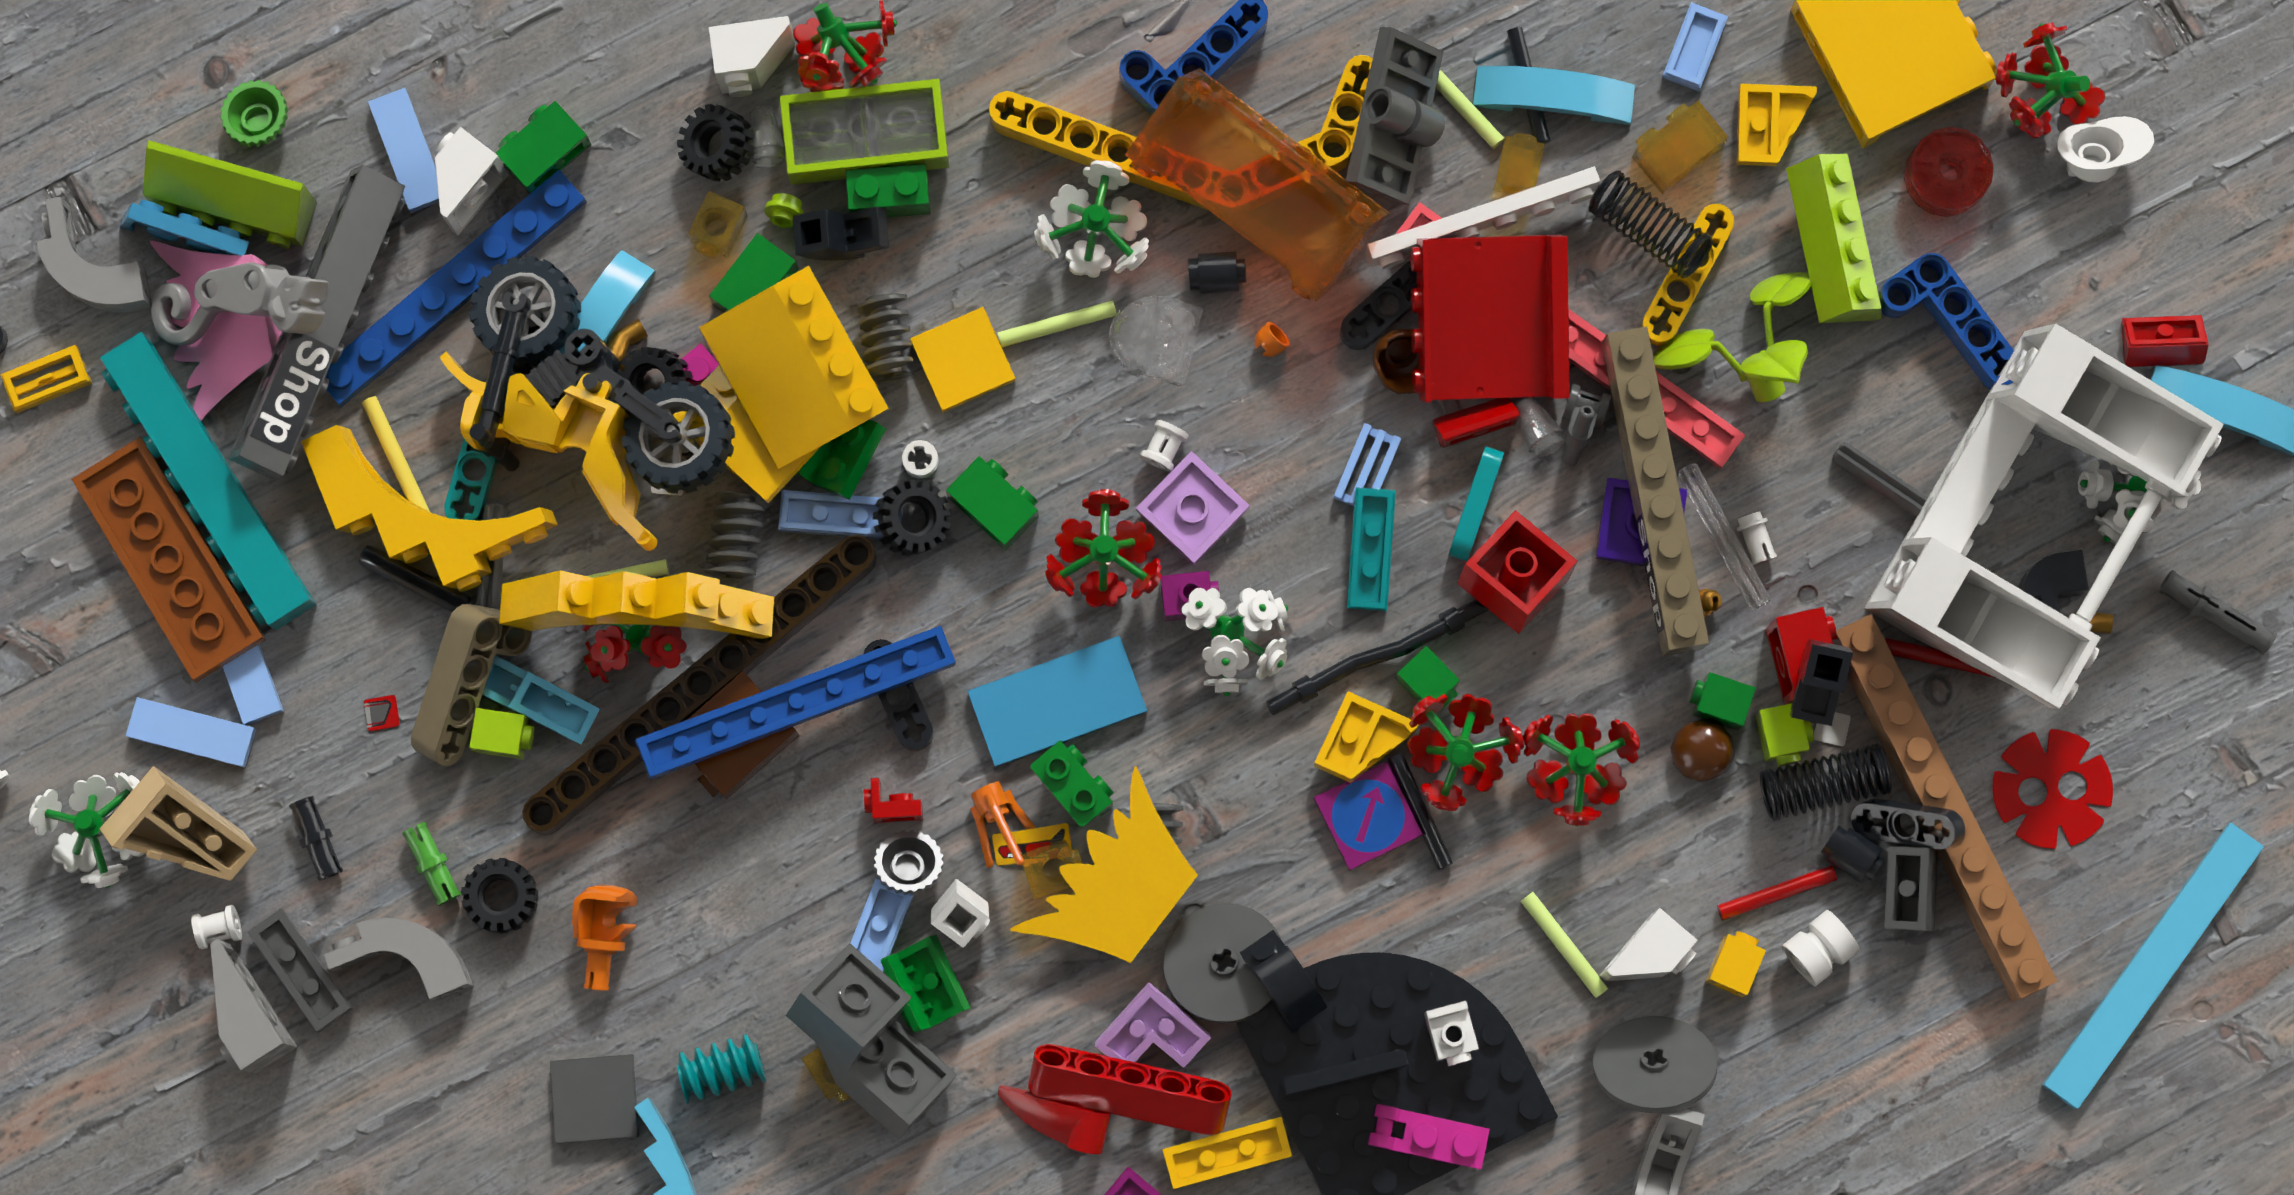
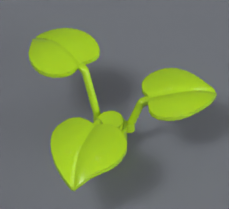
[1653,272,1811,402]

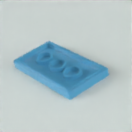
[967,636,1147,768]

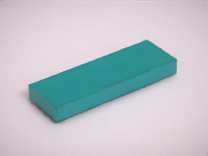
[1347,487,1396,611]

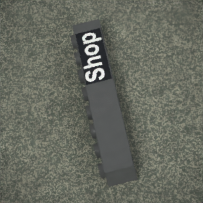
[228,165,405,479]

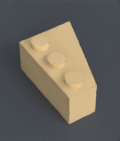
[100,766,257,881]

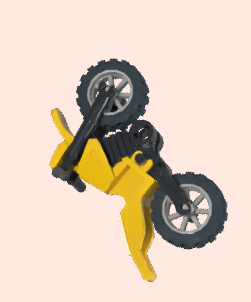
[440,256,735,551]

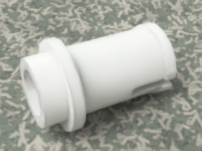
[1736,511,1777,565]

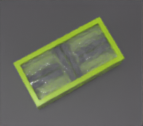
[780,79,950,185]

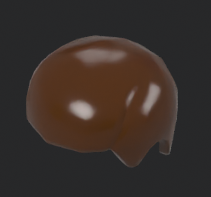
[1373,329,1419,394]
[1670,720,1735,782]

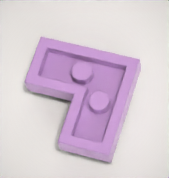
[1095,982,1211,1068]

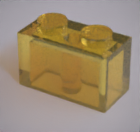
[1632,100,1728,194]

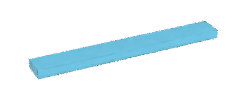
[2042,822,2264,1110]

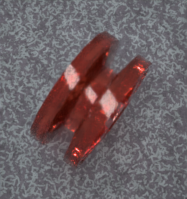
[1904,127,1994,217]

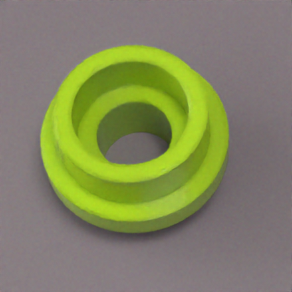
[764,193,804,228]

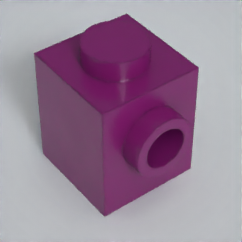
[1160,571,1219,622]

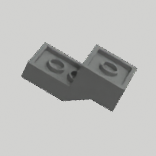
[785,943,957,1140]

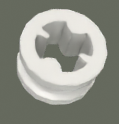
[902,440,939,479]

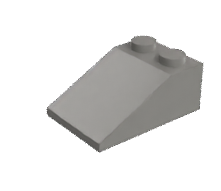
[210,939,297,1074]

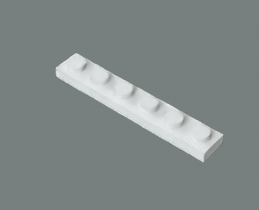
[1365,166,1600,269]

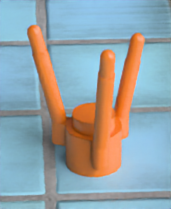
[970,781,1037,868]

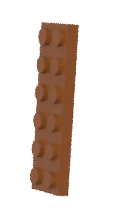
[71,436,266,683]

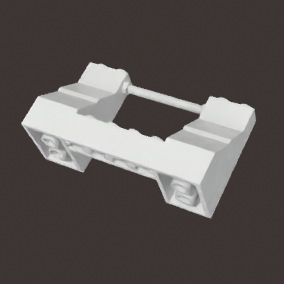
[1864,323,2224,709]

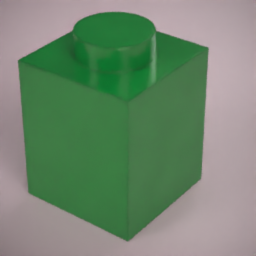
[1395,646,1460,711]
[1689,672,1756,731]

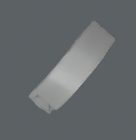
[36,197,152,313]
[323,917,473,1002]
[1630,1108,1705,1195]

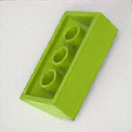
[142,140,317,249]
[1786,154,1882,323]

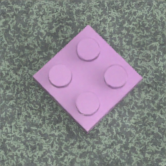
[1136,451,1250,565]

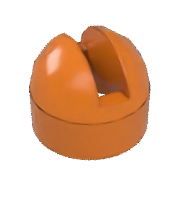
[1254,322,1290,357]

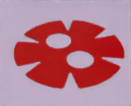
[1992,729,2113,849]

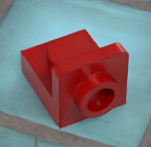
[864,778,923,823]

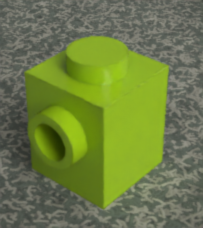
[1754,703,1814,767]
[469,708,534,760]

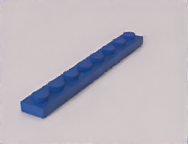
[325,170,587,408]
[635,626,956,780]

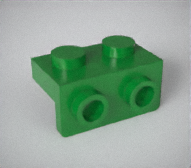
[1031,740,1114,827]
[881,935,971,1033]

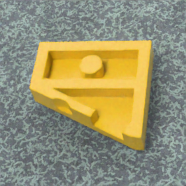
[1737,83,1817,166]
[1314,691,1419,783]

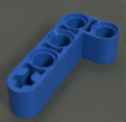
[1119,0,1268,122]
[1878,253,2014,390]

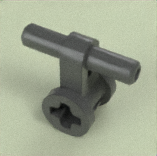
[1562,384,1611,466]

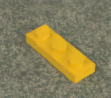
[1162,1117,1292,1189]

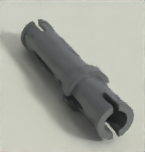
[2158,570,2277,655]

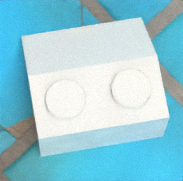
[709,16,795,97]
[435,127,508,236]
[1599,908,1698,981]

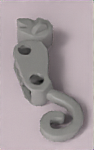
[151,262,329,346]

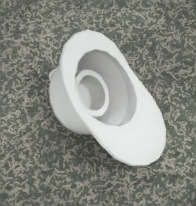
[2057,116,2154,183]

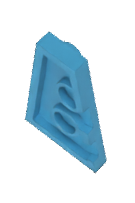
[119,200,249,256]

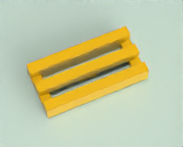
[0,345,92,414]

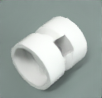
[1782,910,1860,987]

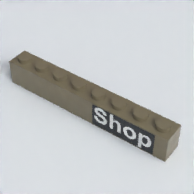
[1601,326,1709,656]

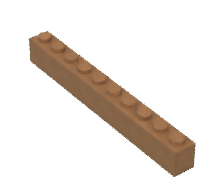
[1832,614,2057,1002]

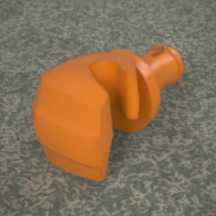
[572,885,638,991]

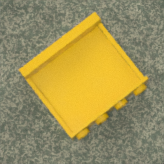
[1790,0,1997,149]

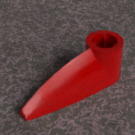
[998,1085,1111,1155]

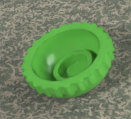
[220,80,288,147]

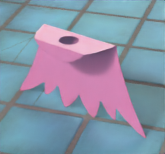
[150,241,282,421]

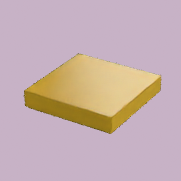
[910,307,1016,413]

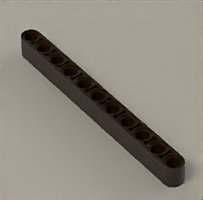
[522,535,876,835]

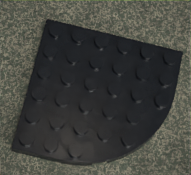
[1236,952,1558,1195]

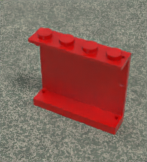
[1410,235,1570,403]

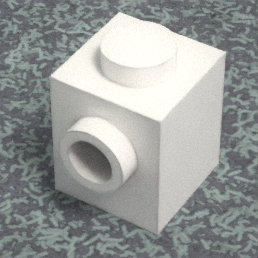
[931,879,990,948]

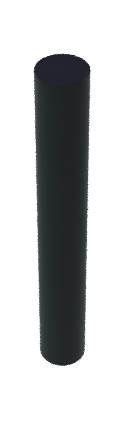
[1507,27,1551,145]
[1388,753,1453,870]

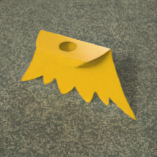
[1010,766,1198,963]

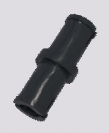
[289,796,343,881]

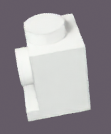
[1424,1001,1479,1066]

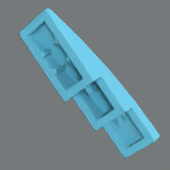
[482,655,600,745]
[634,1098,697,1195]

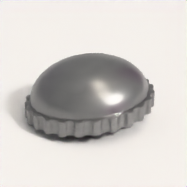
[873,830,943,895]

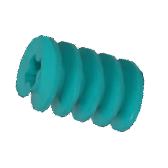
[677,1034,767,1104]

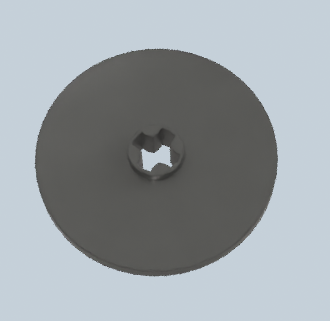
[1163,903,1281,1024]
[1593,1016,1717,1113]

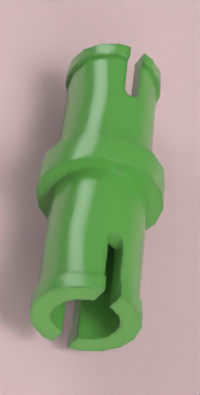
[402,822,462,906]

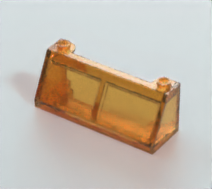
[1125,68,1390,301]

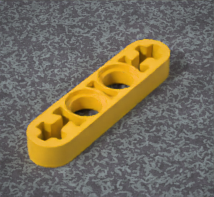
[1641,204,1734,346]

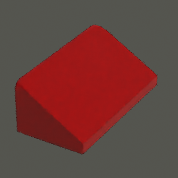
[2121,315,2209,367]
[1433,398,1520,448]

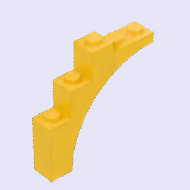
[301,425,558,592]
[499,570,774,639]

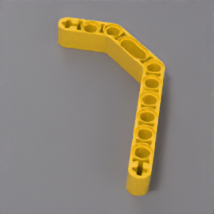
[989,55,1373,218]

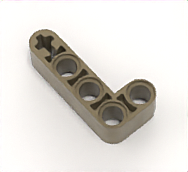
[411,604,532,766]

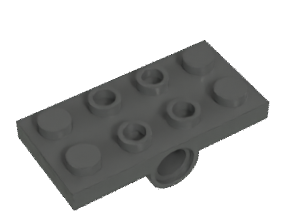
[1345,27,1445,205]

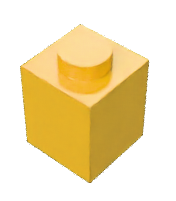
[1705,931,1766,998]

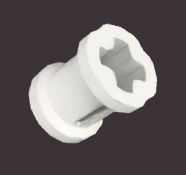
[1139,420,1189,472]
[191,905,242,950]

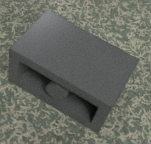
[1884,846,1938,932]

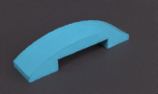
[1473,66,1635,125]
[559,250,655,354]
[2151,365,2294,456]

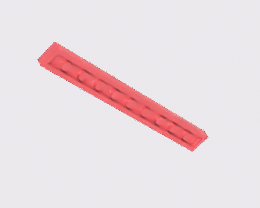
[1396,202,1745,470]

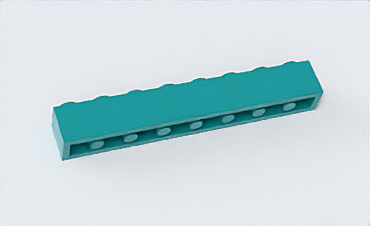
[100,332,317,631]

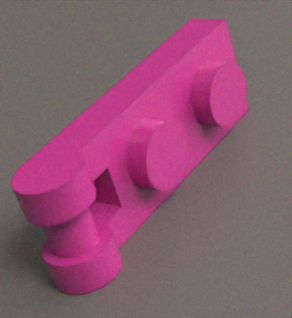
[1368,1104,1490,1170]

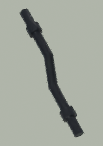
[1266,599,1488,716]

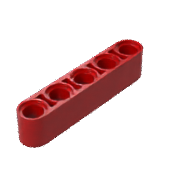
[1028,1044,1232,1135]

